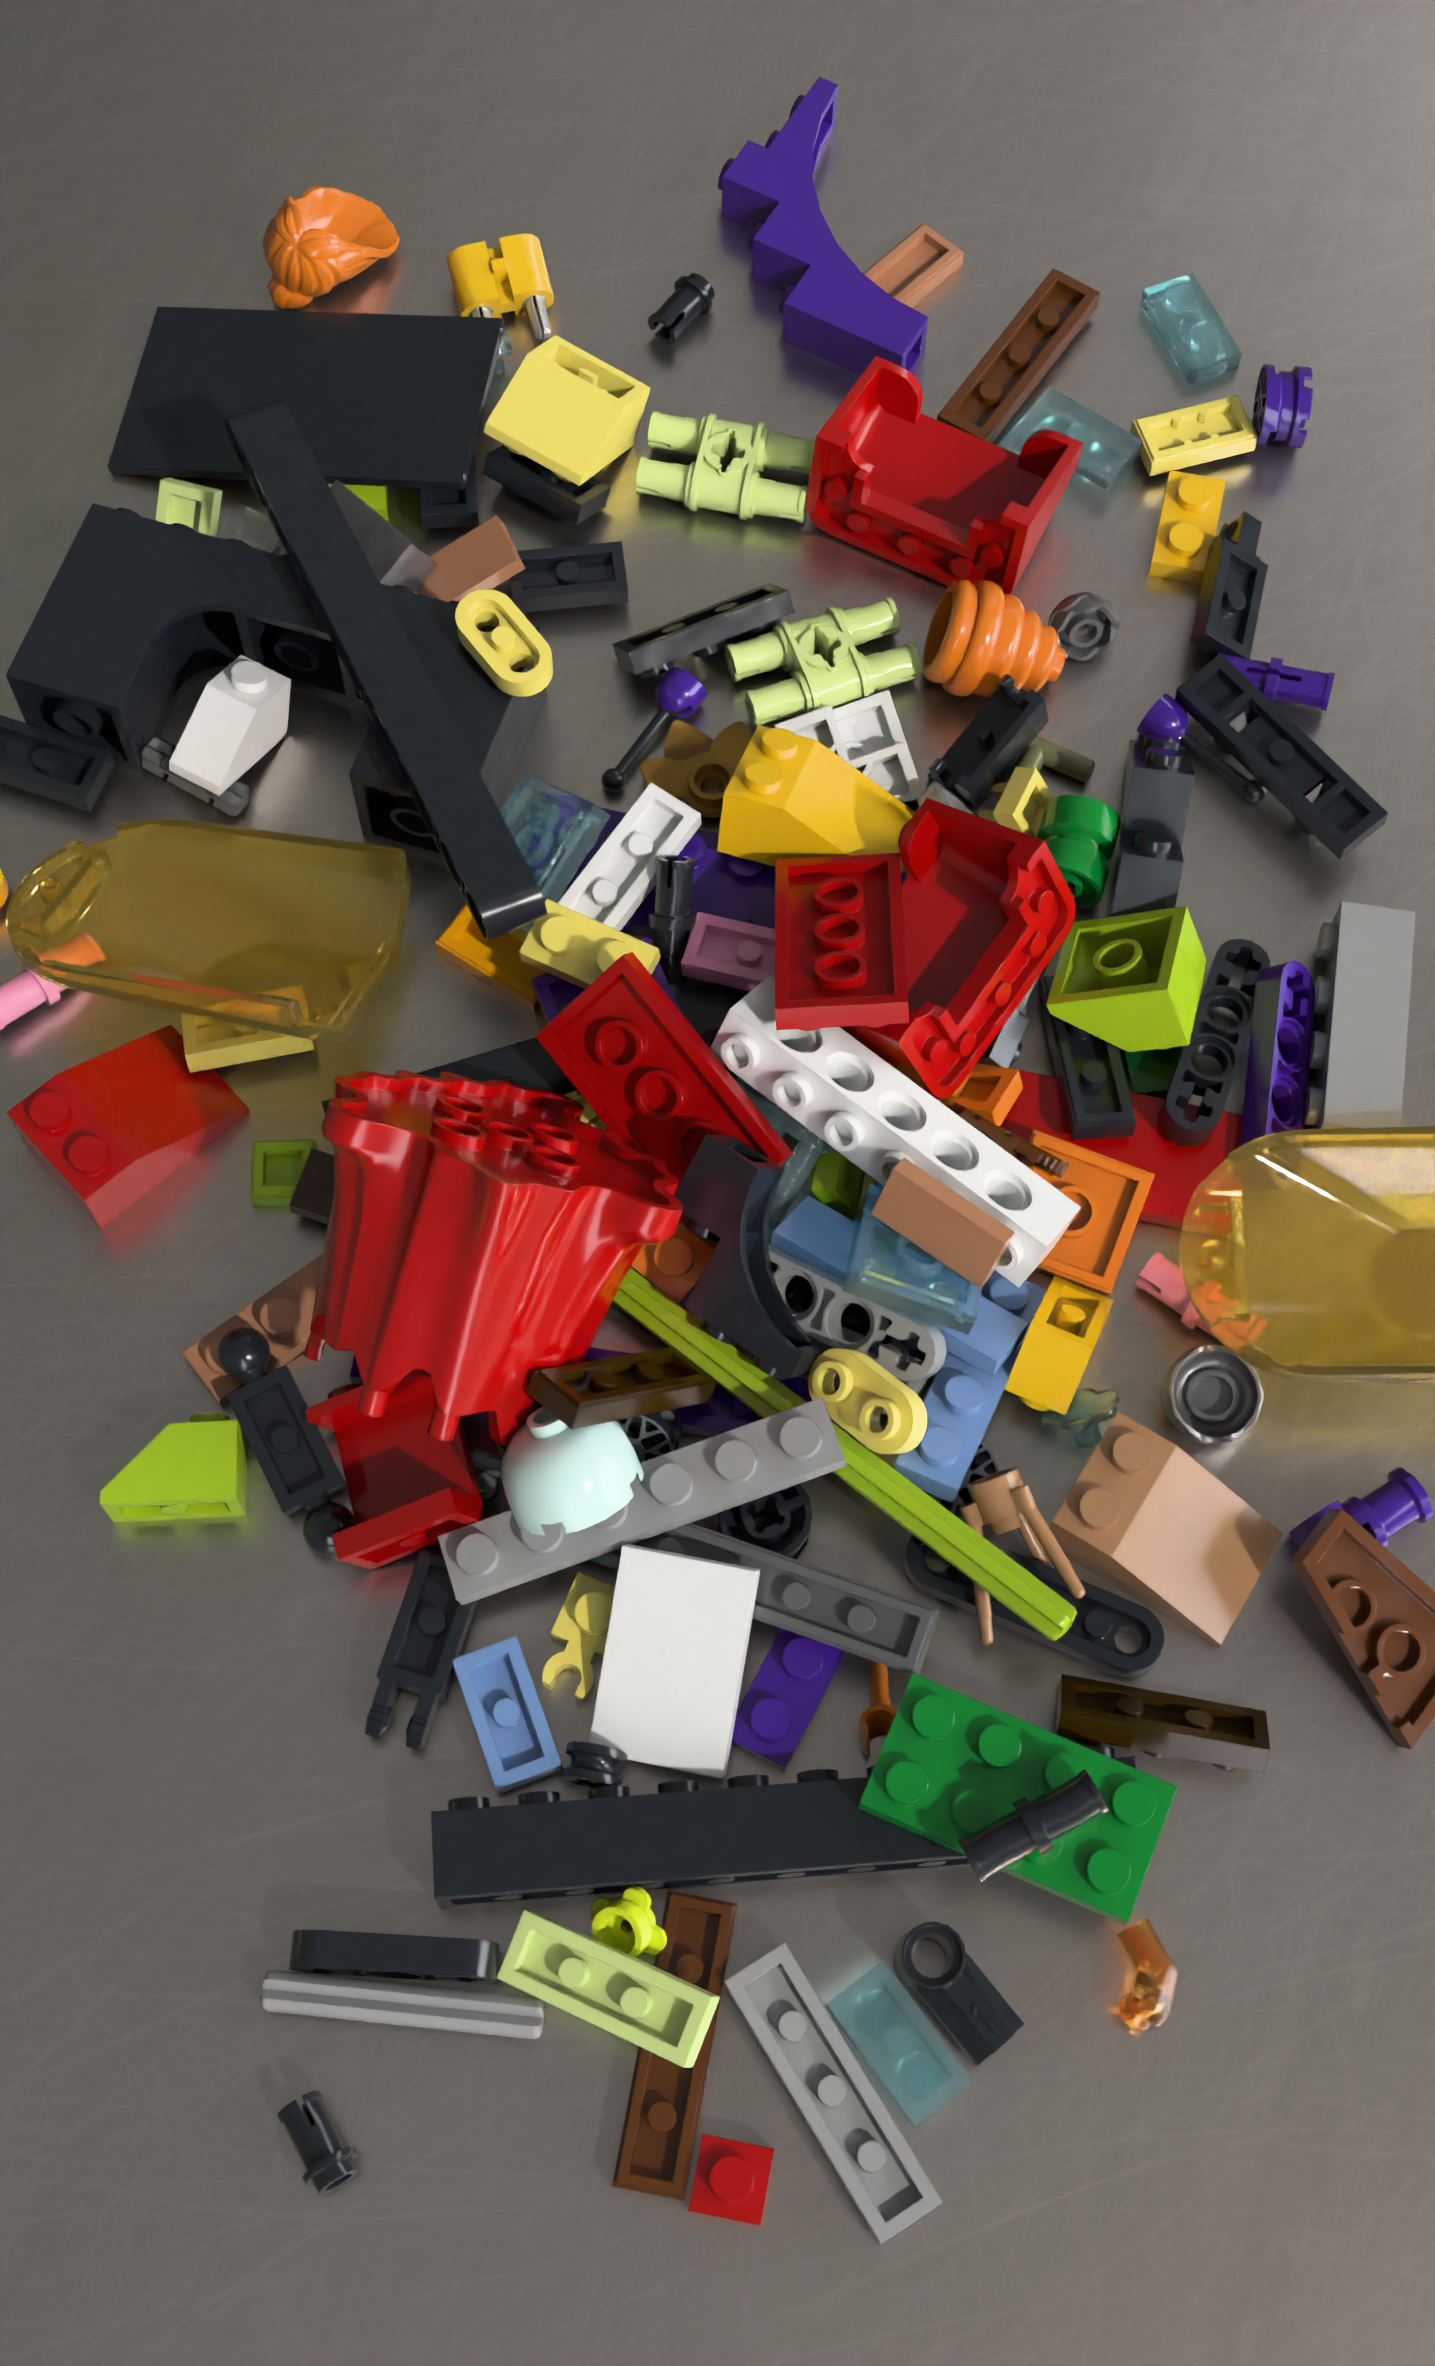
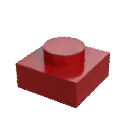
[688,2134,774,2226]

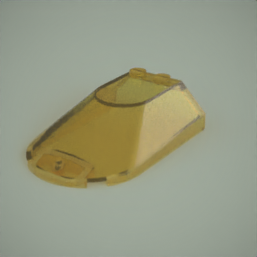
[6,819,412,1045]
[1180,1126,1435,1383]

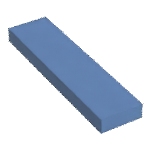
[770,1195,1029,1377]

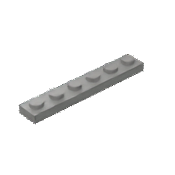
[437,1397,847,1605]

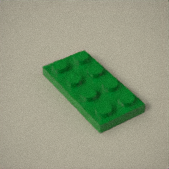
[858,1673,1178,1925]

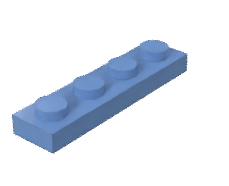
[894,1270,1047,1504]

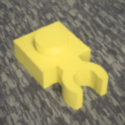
[542,1572,615,1704]

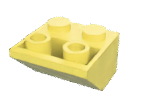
[483,335,651,486]

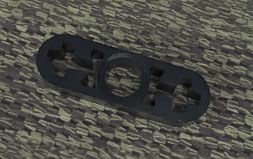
[289,1930,499,1983]

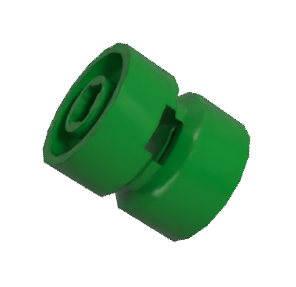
[1037,795,1121,909]

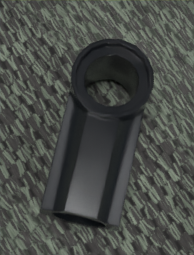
[893,1922,1024,2066]

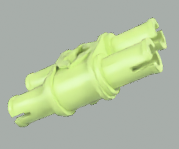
[635,411,816,523]
[725,597,922,728]

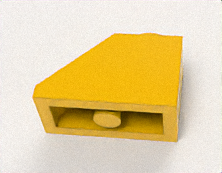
[1004,1275,1114,1416]

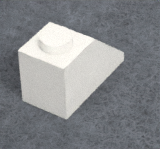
[169,655,291,796]

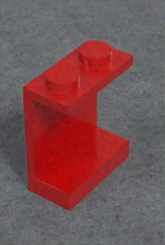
[305,1369,486,1570]

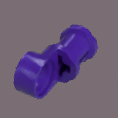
[1289,1467,1434,1549]

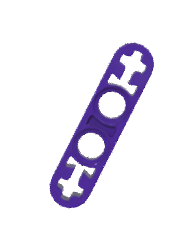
[1238,960,1315,1194]

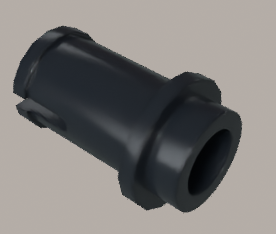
[648,273,715,345]
[277,2090,358,2195]

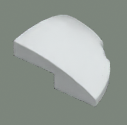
[775,690,923,804]

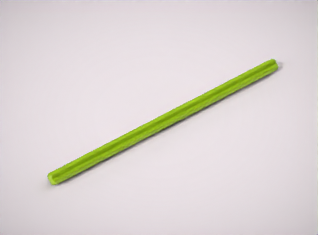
[612,1267,1077,1641]

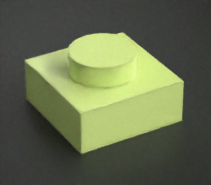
[155,477,222,537]

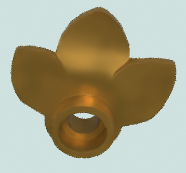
[640,719,752,818]

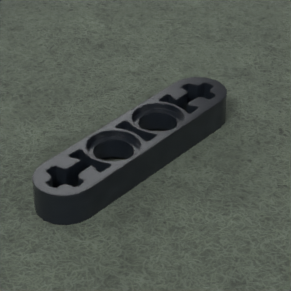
[1159,939,1270,1147]

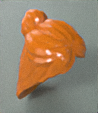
[263,185,399,309]

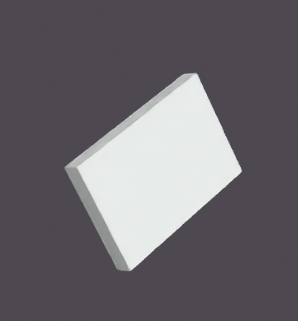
[589,1544,761,1779]

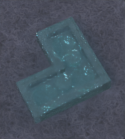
[998,386,1143,492]

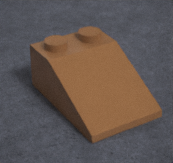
[1049,1411,1284,1648]

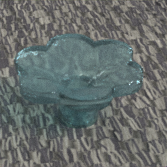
[1041,1388,1120,1448]

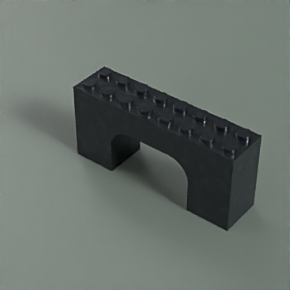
[6,503,547,861]

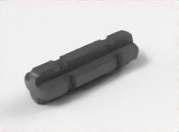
[141,737,250,816]

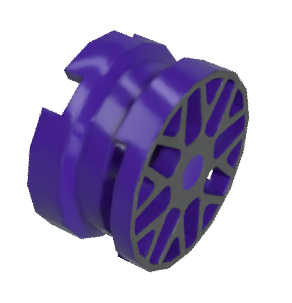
[1252,364,1313,448]

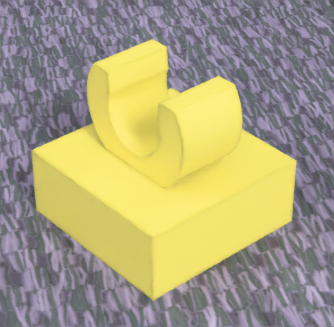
[978,767,1054,838]

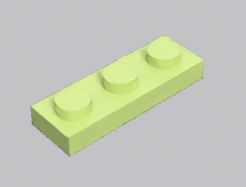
[497,1910,720,2068]

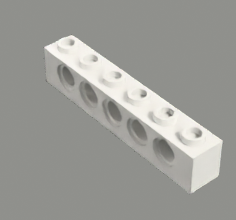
[710,975,1081,1288]

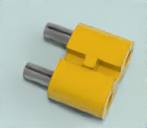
[447,233,554,340]

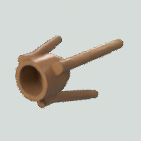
[959,1467,1085,1645]

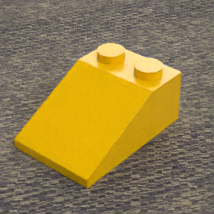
[717,725,916,876]

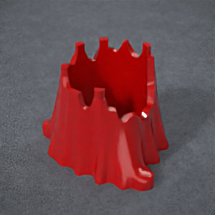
[304,1070,684,1445]

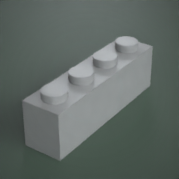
[1303,901,1416,1159]

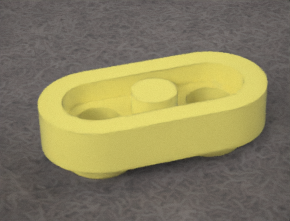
[455,589,553,697]
[808,1348,927,1454]

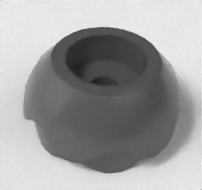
[1048,592,1120,661]

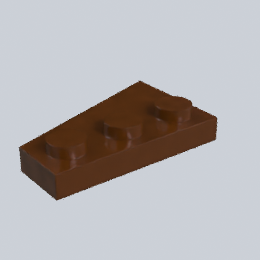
[1290,1508,1435,1749]

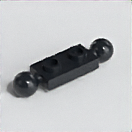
[217,1327,356,1556]

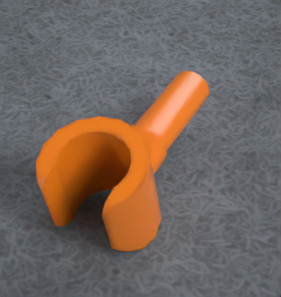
[859,1660,897,1756]

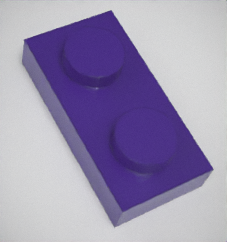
[731,1628,847,1773]

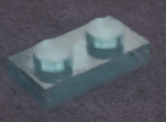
[1140,272,1242,385]
[825,1960,973,2128]

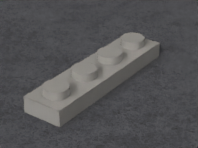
[724,1943,943,2245]

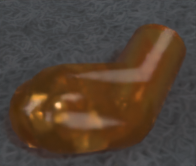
[1117,1918,1178,2031]

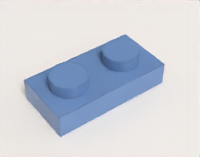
[453,1636,563,1794]

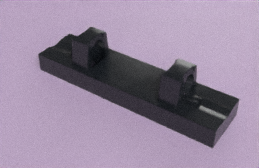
[1175,653,1388,860]

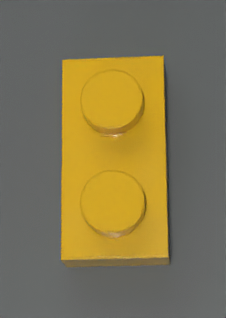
[1148,470,1226,585]

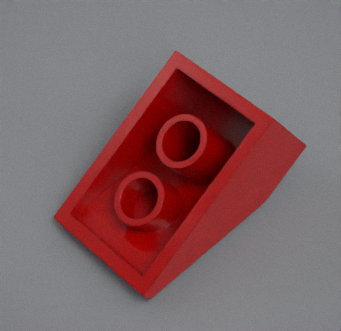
[6,1024,250,1229]

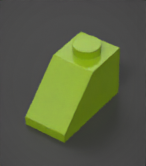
[100,1413,248,1523]

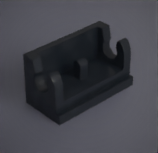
[927,674,1049,812]

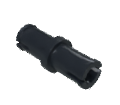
[647,855,697,985]
[958,1769,1108,1883]

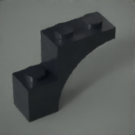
[1108,734,1195,917]
[674,1135,827,1380]

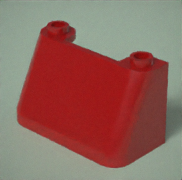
[806,356,1083,595]
[840,798,1076,1098]

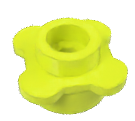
[591,1886,667,1957]

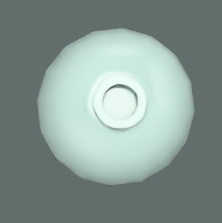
[501,1407,644,1536]

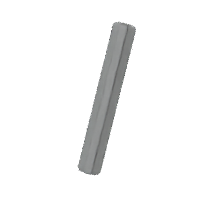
[260,1970,545,2039]

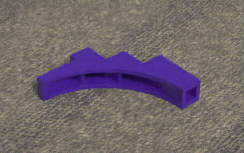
[718,77,928,376]

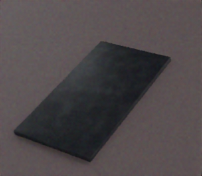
[107,306,505,490]

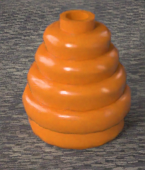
[922,580,1066,698]

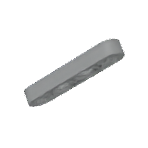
[768,1243,947,1382]

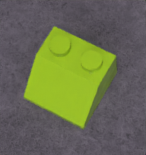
[1046,906,1207,1052]

